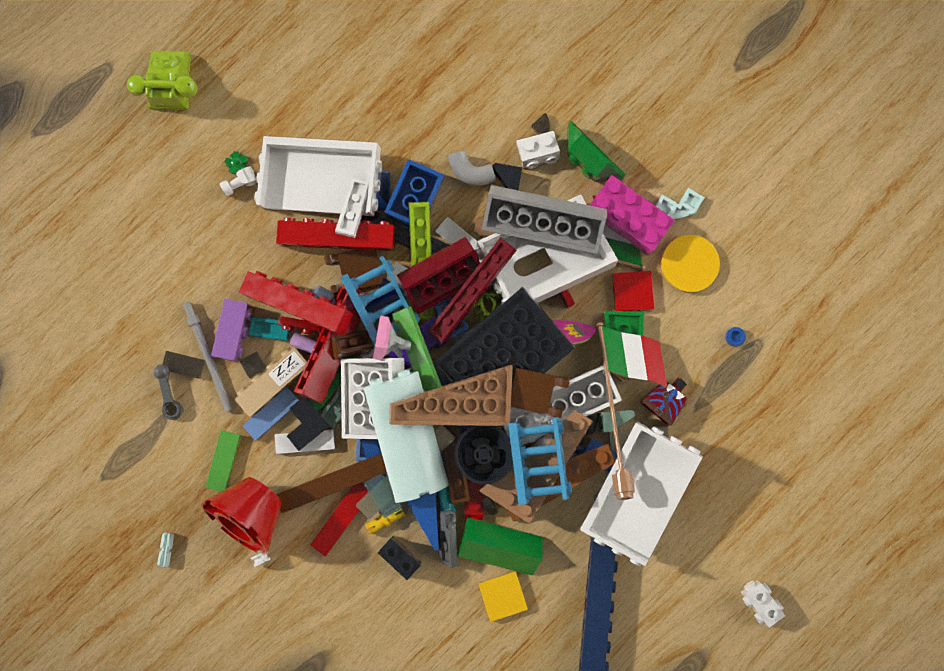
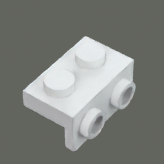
[516,131,560,169]

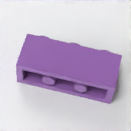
[211,299,253,362]

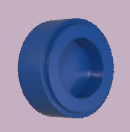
[725,327,746,347]

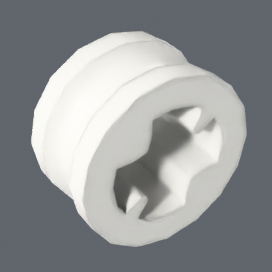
[251,552,271,567]

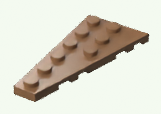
[389,365,512,426]
[480,410,593,524]

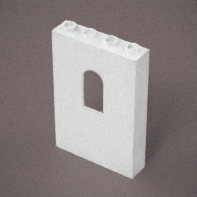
[475,195,618,303]

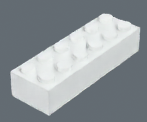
[503,365,622,445]

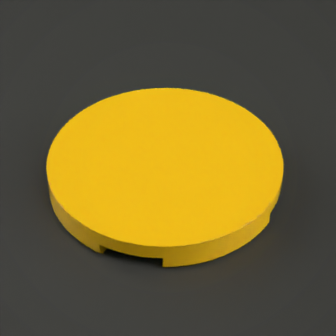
[661,235,720,293]

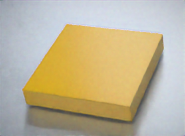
[478,571,528,622]

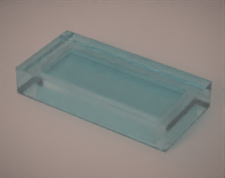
[364,473,402,518]

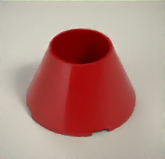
[202,477,282,554]

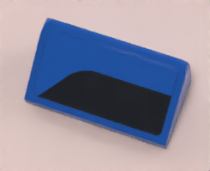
[376,171,390,210]

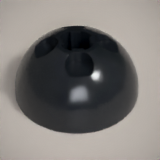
[455,425,513,484]

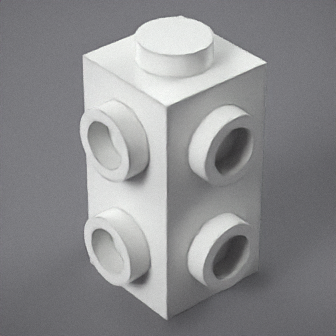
[741,580,785,628]

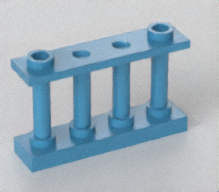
[340,256,420,345]
[508,417,572,505]

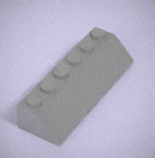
[482,185,607,254]

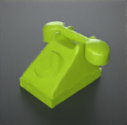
[127,51,198,110]

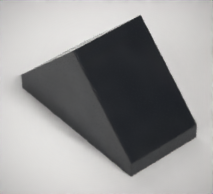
[492,163,522,190]

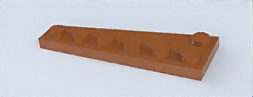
[508,444,616,522]

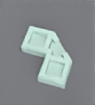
[655,188,705,220]

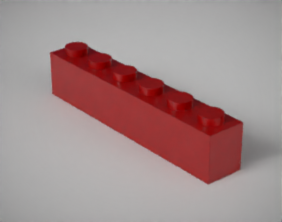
[276,217,396,251]
[239,271,353,336]
[294,285,368,403]

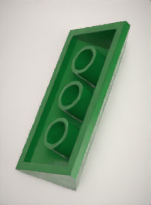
[457,517,543,575]

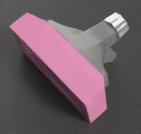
[373,316,411,360]

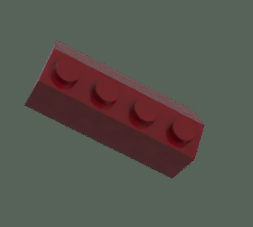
[397,237,480,314]

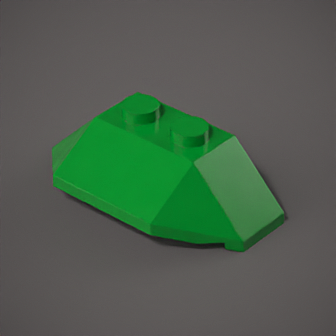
[567,120,626,181]

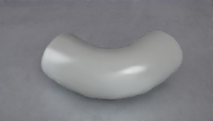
[448,151,496,186]

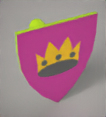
[553,320,597,345]

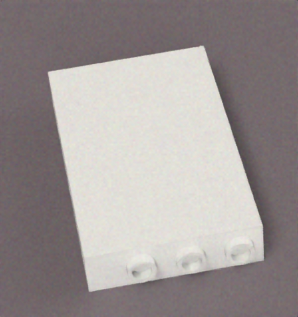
[254,136,382,216]
[580,422,703,566]

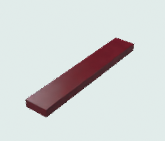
[428,237,517,344]

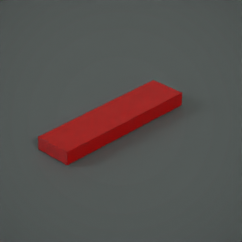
[310,483,370,557]

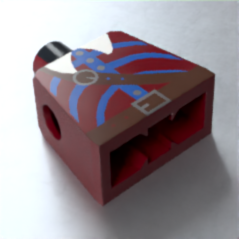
[640,377,687,426]

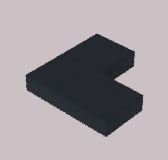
[287,397,330,451]

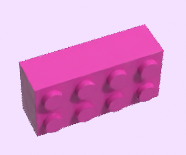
[590,175,675,256]

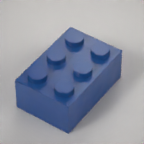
[385,159,444,227]

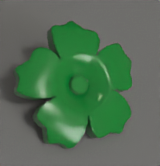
[224,151,248,174]

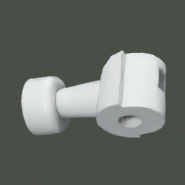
[220,166,257,197]

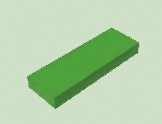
[205,430,241,492]

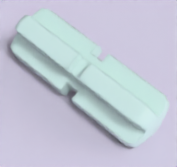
[157,533,174,567]

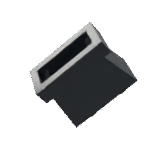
[378,536,422,580]

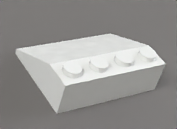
[341,358,404,439]

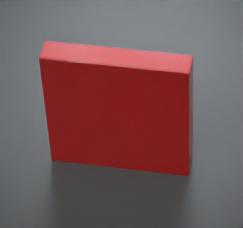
[612,271,655,311]

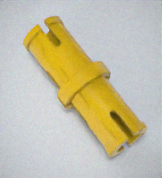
[365,505,406,535]

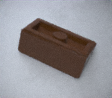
[332,330,374,360]

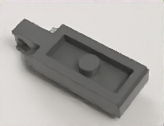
[438,509,458,568]

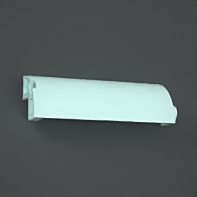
[364,370,449,503]

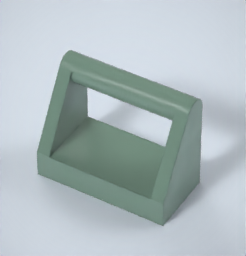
[598,410,635,432]

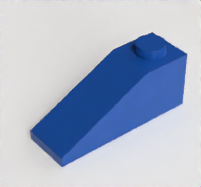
[408,492,439,550]

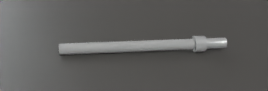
[183,301,233,412]

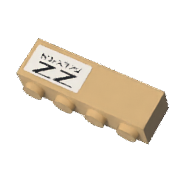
[234,347,307,417]

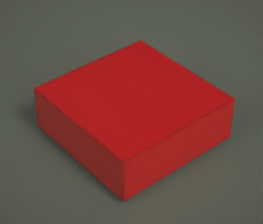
[559,289,575,309]

